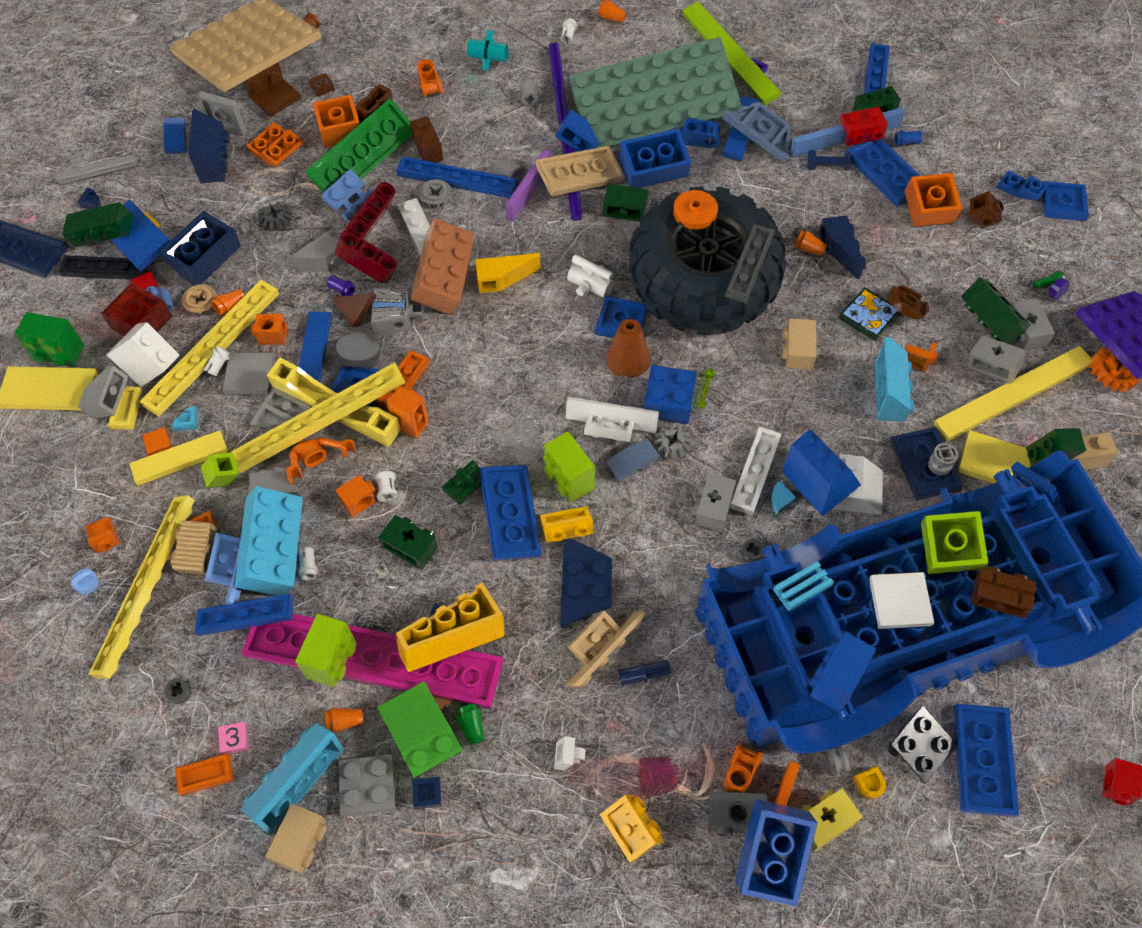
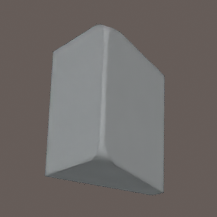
[493,159,522,178]

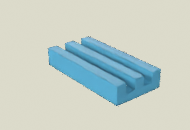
[773,561,834,611]

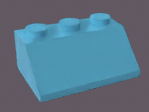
[875,337,914,422]

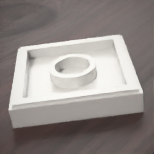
[869,572,934,629]

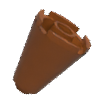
[606,319,651,378]

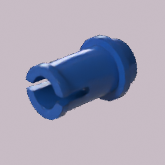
[894,130,922,146]

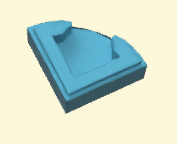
[172,406,198,432]
[771,481,796,514]

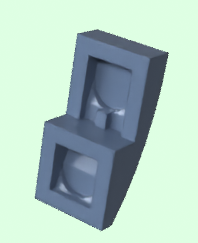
[606,438,661,482]

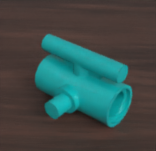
[467,30,510,71]

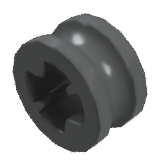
[741,539,764,563]
[164,678,191,704]

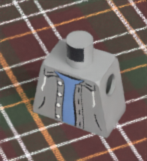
[371,288,423,335]

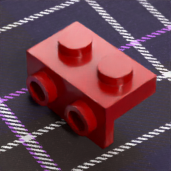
[840,107,888,146]

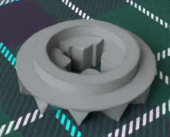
[419,179,452,207]
[654,424,692,459]

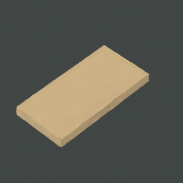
[535,146,625,196]

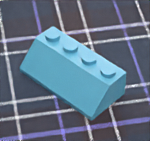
[240,723,344,835]

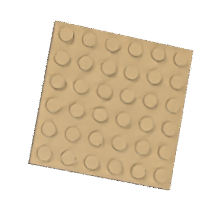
[169,0,322,92]

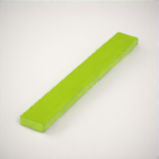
[682,1,781,106]

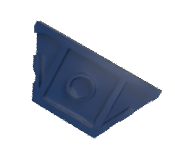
[560,538,612,628]

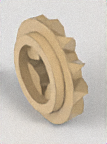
[182,284,217,315]

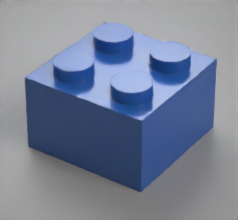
[644,365,697,425]
[810,631,876,713]

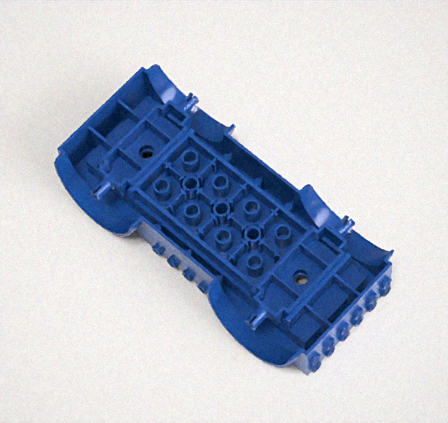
[695,450,1142,754]

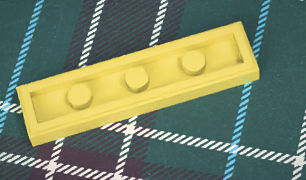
[129,430,228,486]

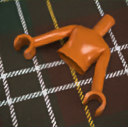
[286,438,356,484]

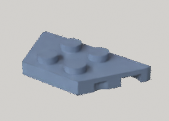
[722,102,791,163]

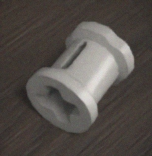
[520,79,539,106]

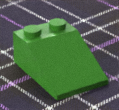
[377,681,462,779]

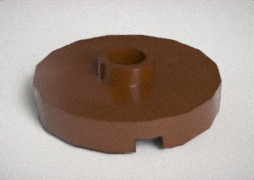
[887,285,930,320]

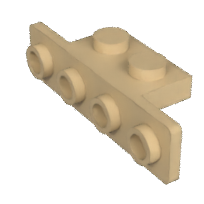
[567,610,646,687]

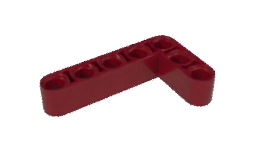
[335,182,397,283]

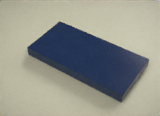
[0,220,69,278]

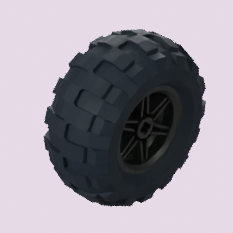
[629,186,787,335]

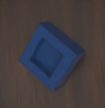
[412,777,442,809]

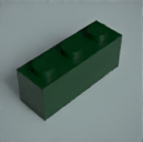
[62,202,133,247]
[961,277,1031,345]

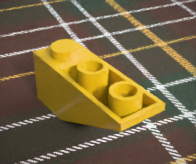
[475,253,541,293]

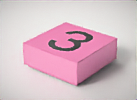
[218,722,249,755]

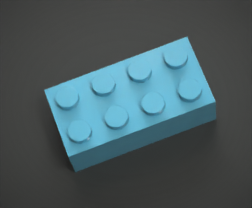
[235,486,303,596]

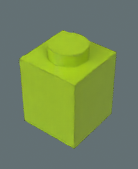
[201,452,239,488]

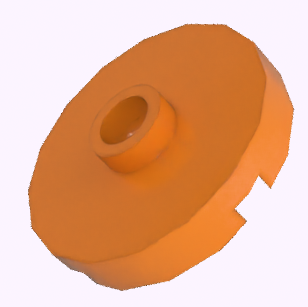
[673,190,718,229]

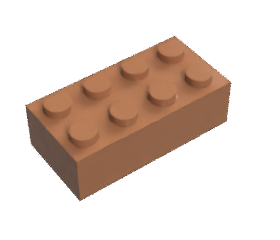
[410,218,475,315]

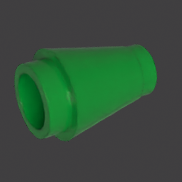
[455,704,485,746]

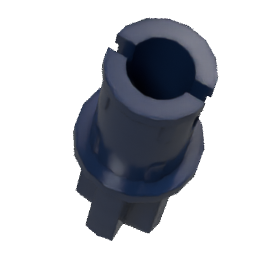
[618,660,671,686]

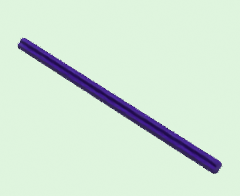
[549,42,582,221]

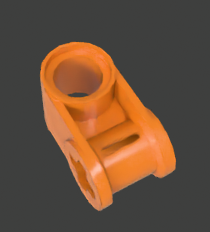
[417,59,443,98]
[723,740,764,793]

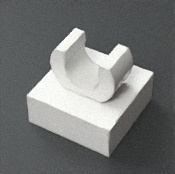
[554,736,585,771]

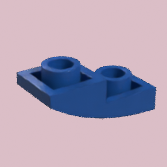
[164,117,187,154]
[996,170,1048,201]

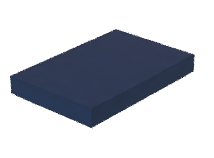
[890,427,963,501]

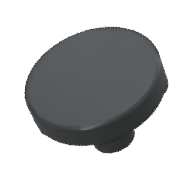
[335,333,381,369]

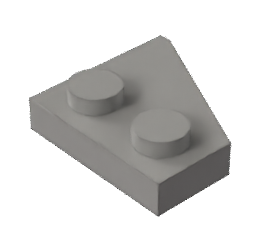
[250,387,312,428]

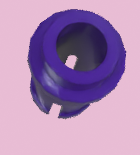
[327,275,355,297]

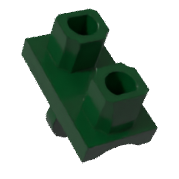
[442,460,481,505]

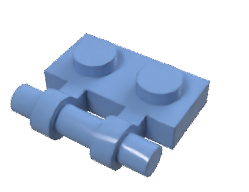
[321,169,373,221]

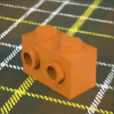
[387,386,429,439]

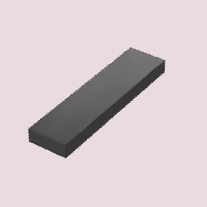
[725,224,775,303]

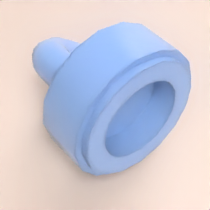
[71,568,99,594]

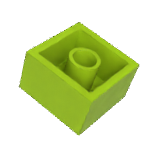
[543,431,595,503]
[921,511,988,574]
[295,613,356,688]

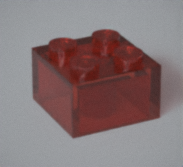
[101,283,173,336]

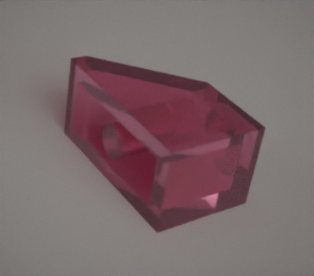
[637,757,680,799]

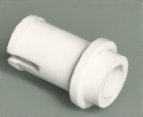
[560,18,577,44]
[204,346,230,376]
[298,547,318,581]

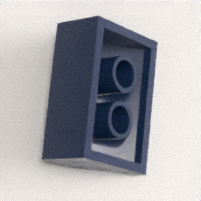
[188,109,230,184]
[159,211,241,286]

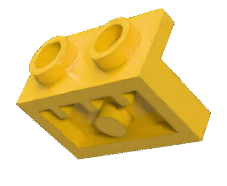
[600,794,664,863]

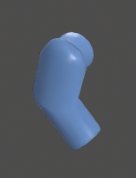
[146,286,174,311]

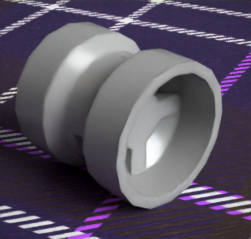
[928,443,958,475]

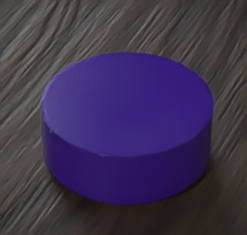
[1048,277,1070,300]

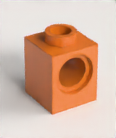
[251,314,288,345]
[335,474,376,518]

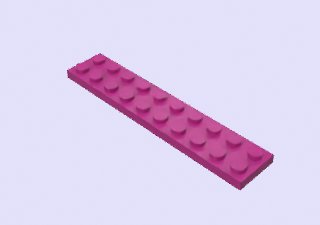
[242,614,504,710]

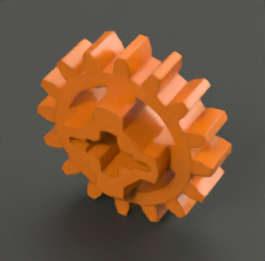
[1089,348,1141,393]

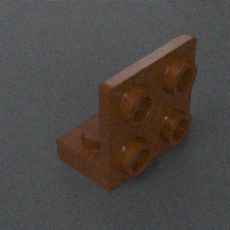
[243,63,302,117]

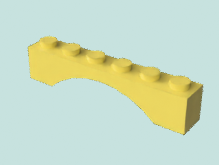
[267,357,401,448]

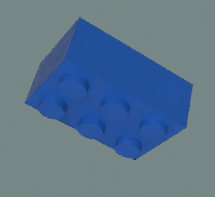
[619,129,692,188]
[735,799,818,907]

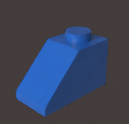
[555,109,599,152]

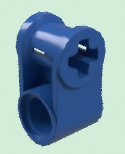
[682,118,721,148]

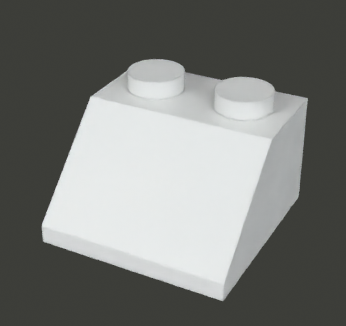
[106,322,180,387]
[833,454,883,515]

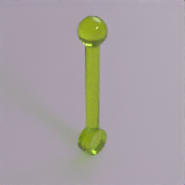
[697,369,715,408]

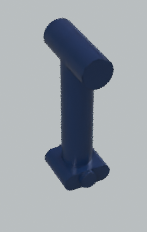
[807,150,850,171]

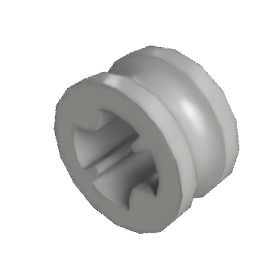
[827,747,850,774]

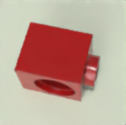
[1102,758,1142,806]

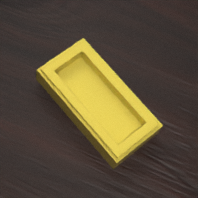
[108,387,142,430]

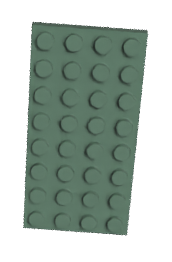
[569,37,742,148]

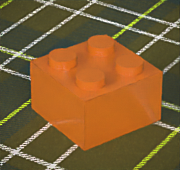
[313,94,360,148]
[904,173,962,227]

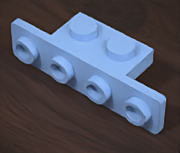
[204,530,242,605]

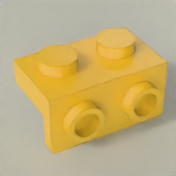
[540,506,594,543]

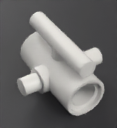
[567,255,614,298]

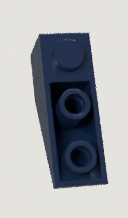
[819,215,866,279]

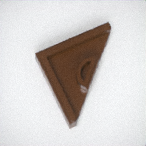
[332,293,376,327]

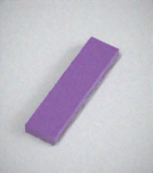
[505,149,551,222]

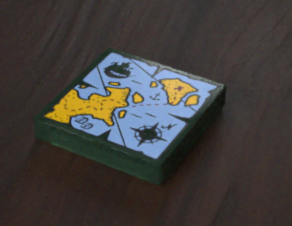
[839,287,900,341]

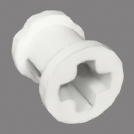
[374,471,398,502]

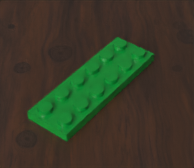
[305,98,412,193]

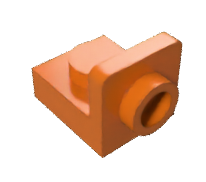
[905,342,938,373]
[85,516,120,553]

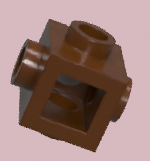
[970,191,1004,229]

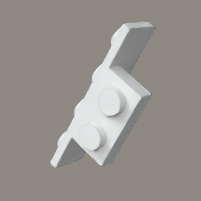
[565,397,659,442]

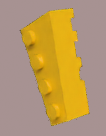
[396,582,504,672]

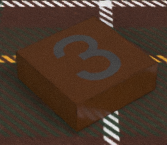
[308,73,335,97]

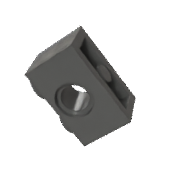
[708,792,767,837]

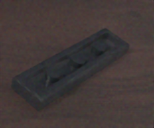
[58,255,149,280]

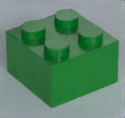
[14,312,85,367]

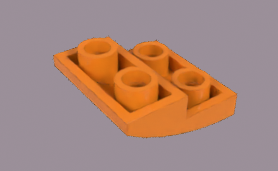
[246,122,304,167]

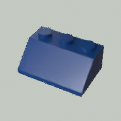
[782,429,861,516]

